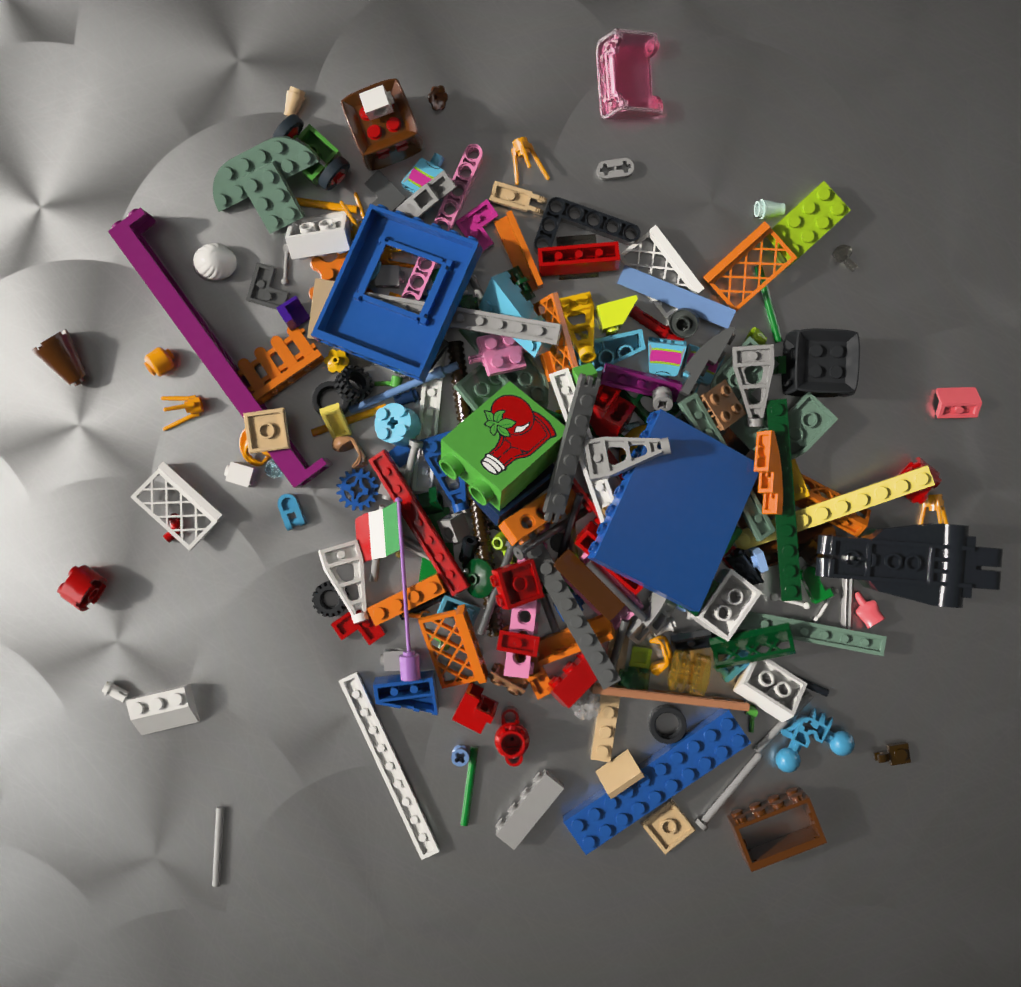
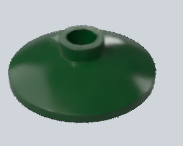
[463,558,494,598]

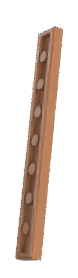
[589,682,750,711]

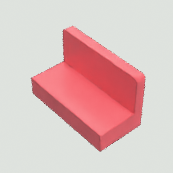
[936,387,982,419]

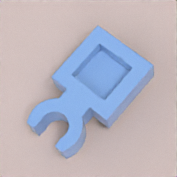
[748,546,769,573]

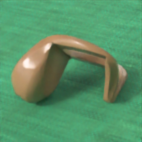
[332,436,368,469]

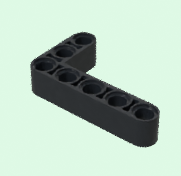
[534,197,641,255]

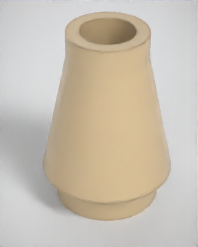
[284,86,306,116]

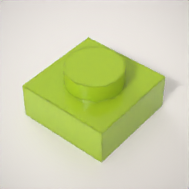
[629,645,652,669]

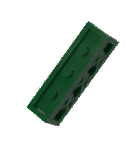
[709,622,796,669]

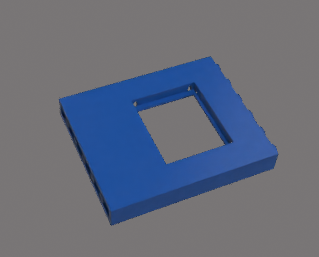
[311,204,483,383]

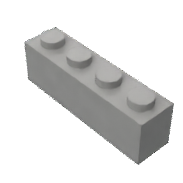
[495,769,564,850]

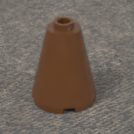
[32,329,87,387]

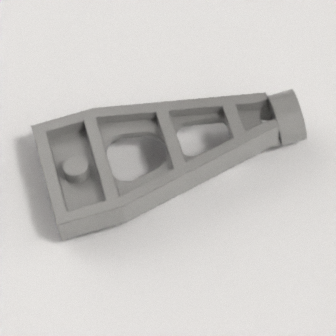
[732,344,775,427]
[584,437,671,482]

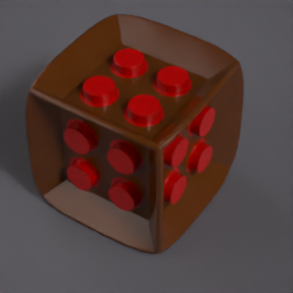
[340,78,424,171]

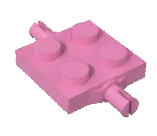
[468,334,528,377]

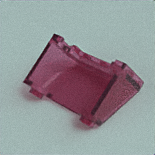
[596,28,663,120]

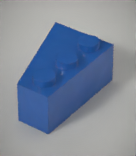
[373,670,439,715]

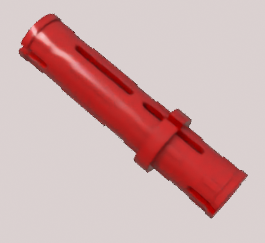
[629,305,685,341]

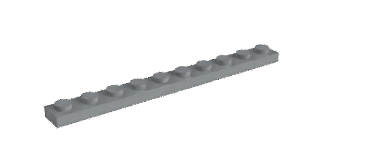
[366,292,562,346]

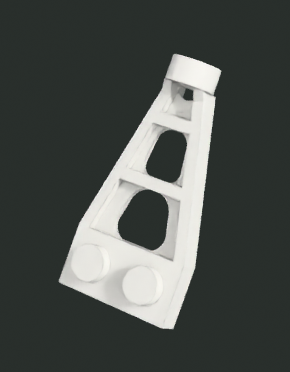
[318,540,369,624]

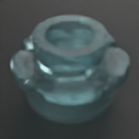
[264,459,283,478]

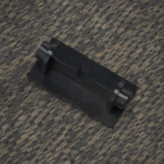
[726,548,764,585]

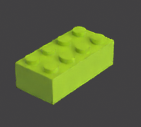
[763,181,851,269]

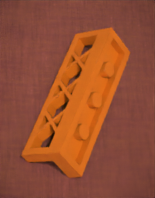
[494,210,543,292]
[795,474,871,537]
[538,615,615,666]

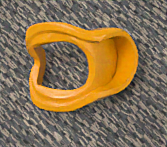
[239,429,272,467]
[649,635,673,676]

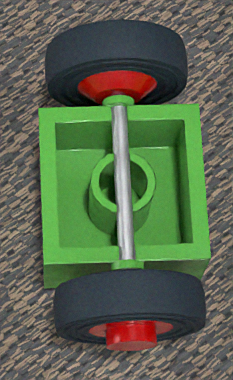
[272,114,350,191]

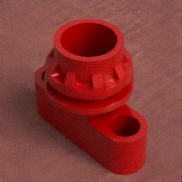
[495,706,530,767]

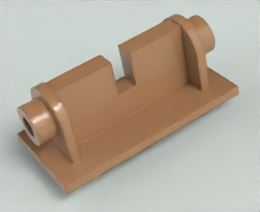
[488,663,529,696]

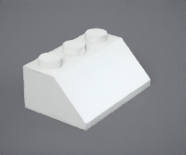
[285,211,352,260]
[690,569,762,641]
[733,659,807,722]
[126,683,200,735]

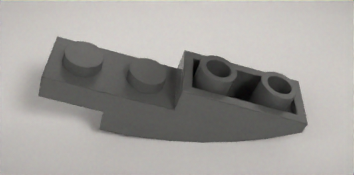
[679,326,736,396]

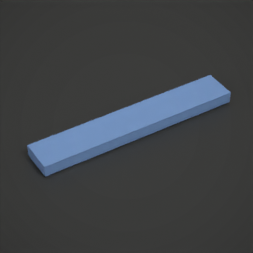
[617,265,736,329]

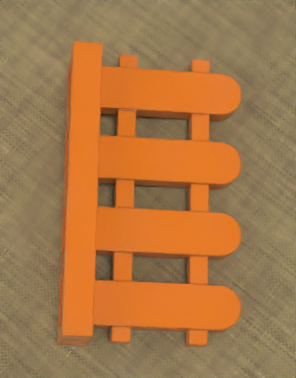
[237,327,325,405]

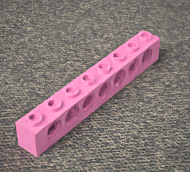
[504,517,550,678]

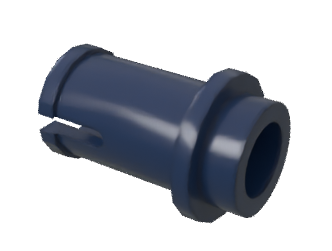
[393,389,420,405]

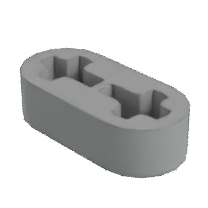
[596,158,634,181]

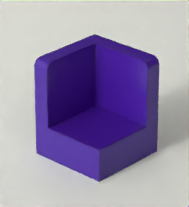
[276,296,310,331]

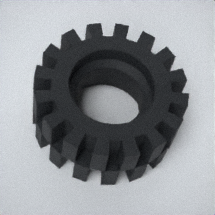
[334,365,374,404]
[312,581,349,617]

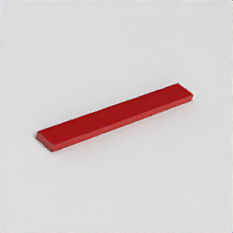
[368,449,471,597]

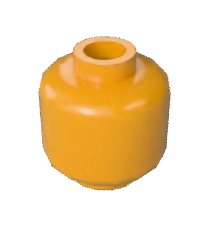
[144,347,175,377]

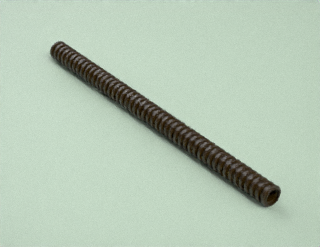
[447,341,504,637]

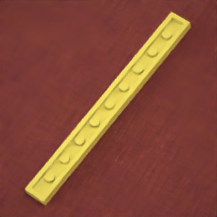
[735,465,935,550]

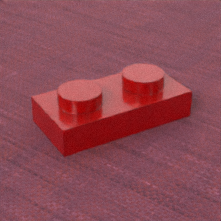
[496,630,540,657]

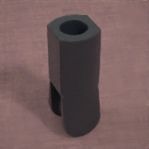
[458,535,478,569]

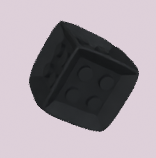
[782,328,860,398]

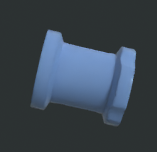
[451,745,469,767]

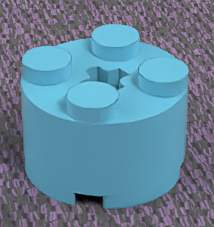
[375,403,421,447]

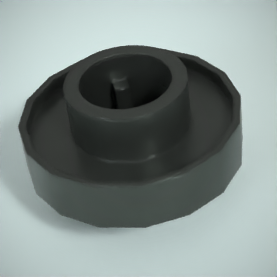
[669,308,700,338]

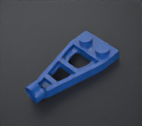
[420,430,469,513]

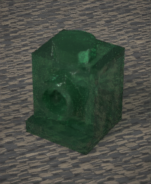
[458,294,479,310]
[617,666,651,690]

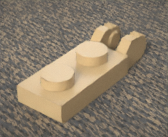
[489,181,547,216]

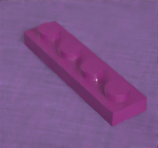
[600,363,682,402]

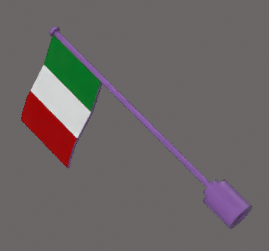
[355,497,421,681]

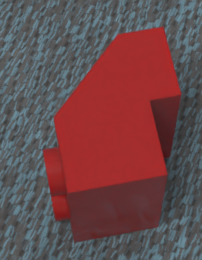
[590,384,636,437]

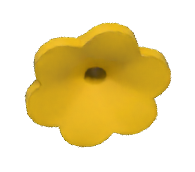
[324,349,350,373]

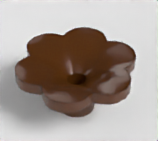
[428,85,448,111]

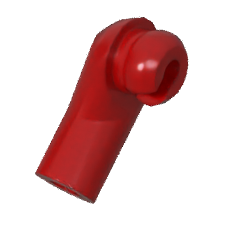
[163,513,181,543]

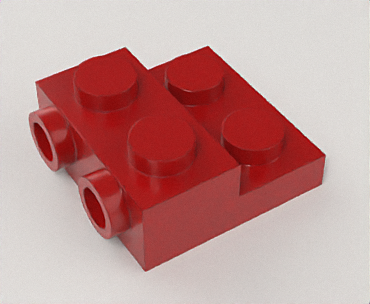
[490,558,544,610]

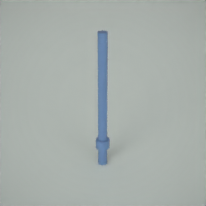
[349,361,460,414]

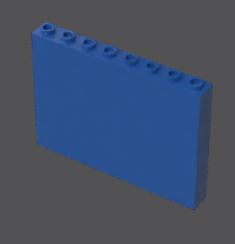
[588,409,759,612]

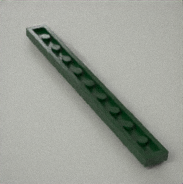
[766,399,802,601]

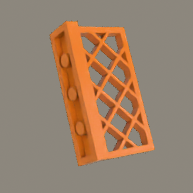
[703,221,797,312]
[533,292,578,383]
[418,604,488,689]

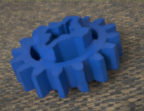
[336,468,380,511]

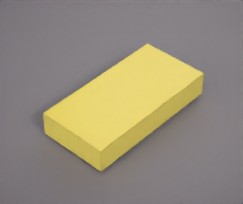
[319,403,352,440]

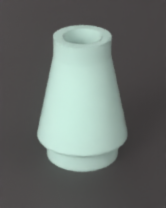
[754,199,786,219]

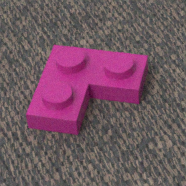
[455,199,499,253]

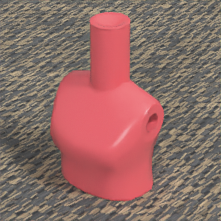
[854,591,885,629]

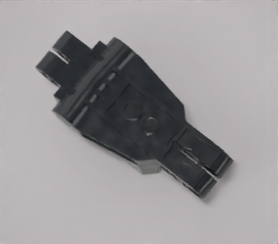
[815,523,1003,608]

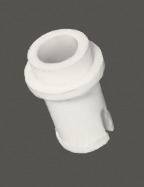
[654,618,678,637]
[102,681,129,703]

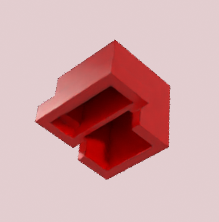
[452,682,499,734]

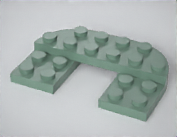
[710,336,838,459]

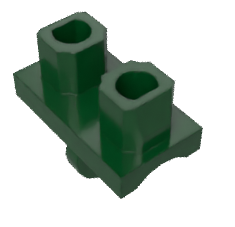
[504,266,536,301]

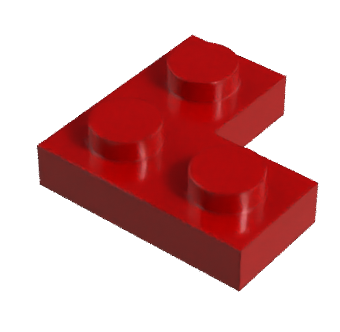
[331,605,386,645]

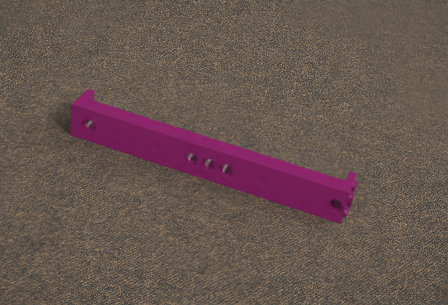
[108,207,333,488]

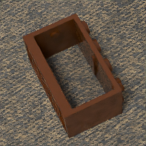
[727,787,827,872]

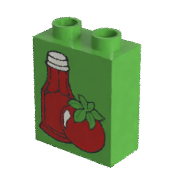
[439,381,565,511]

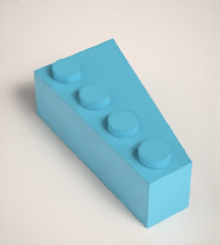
[478,271,552,358]
[563,329,646,377]

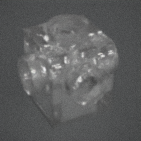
[572,691,601,721]

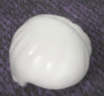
[193,243,237,281]

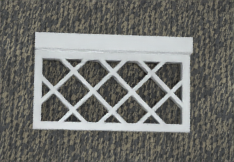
[620,225,705,318]
[131,461,224,551]

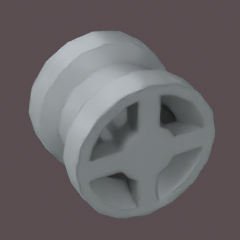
[652,386,673,411]

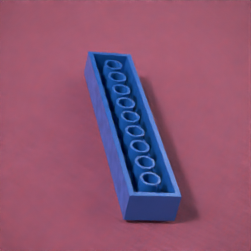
[563,708,751,855]

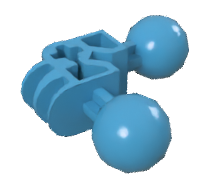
[775,708,855,773]

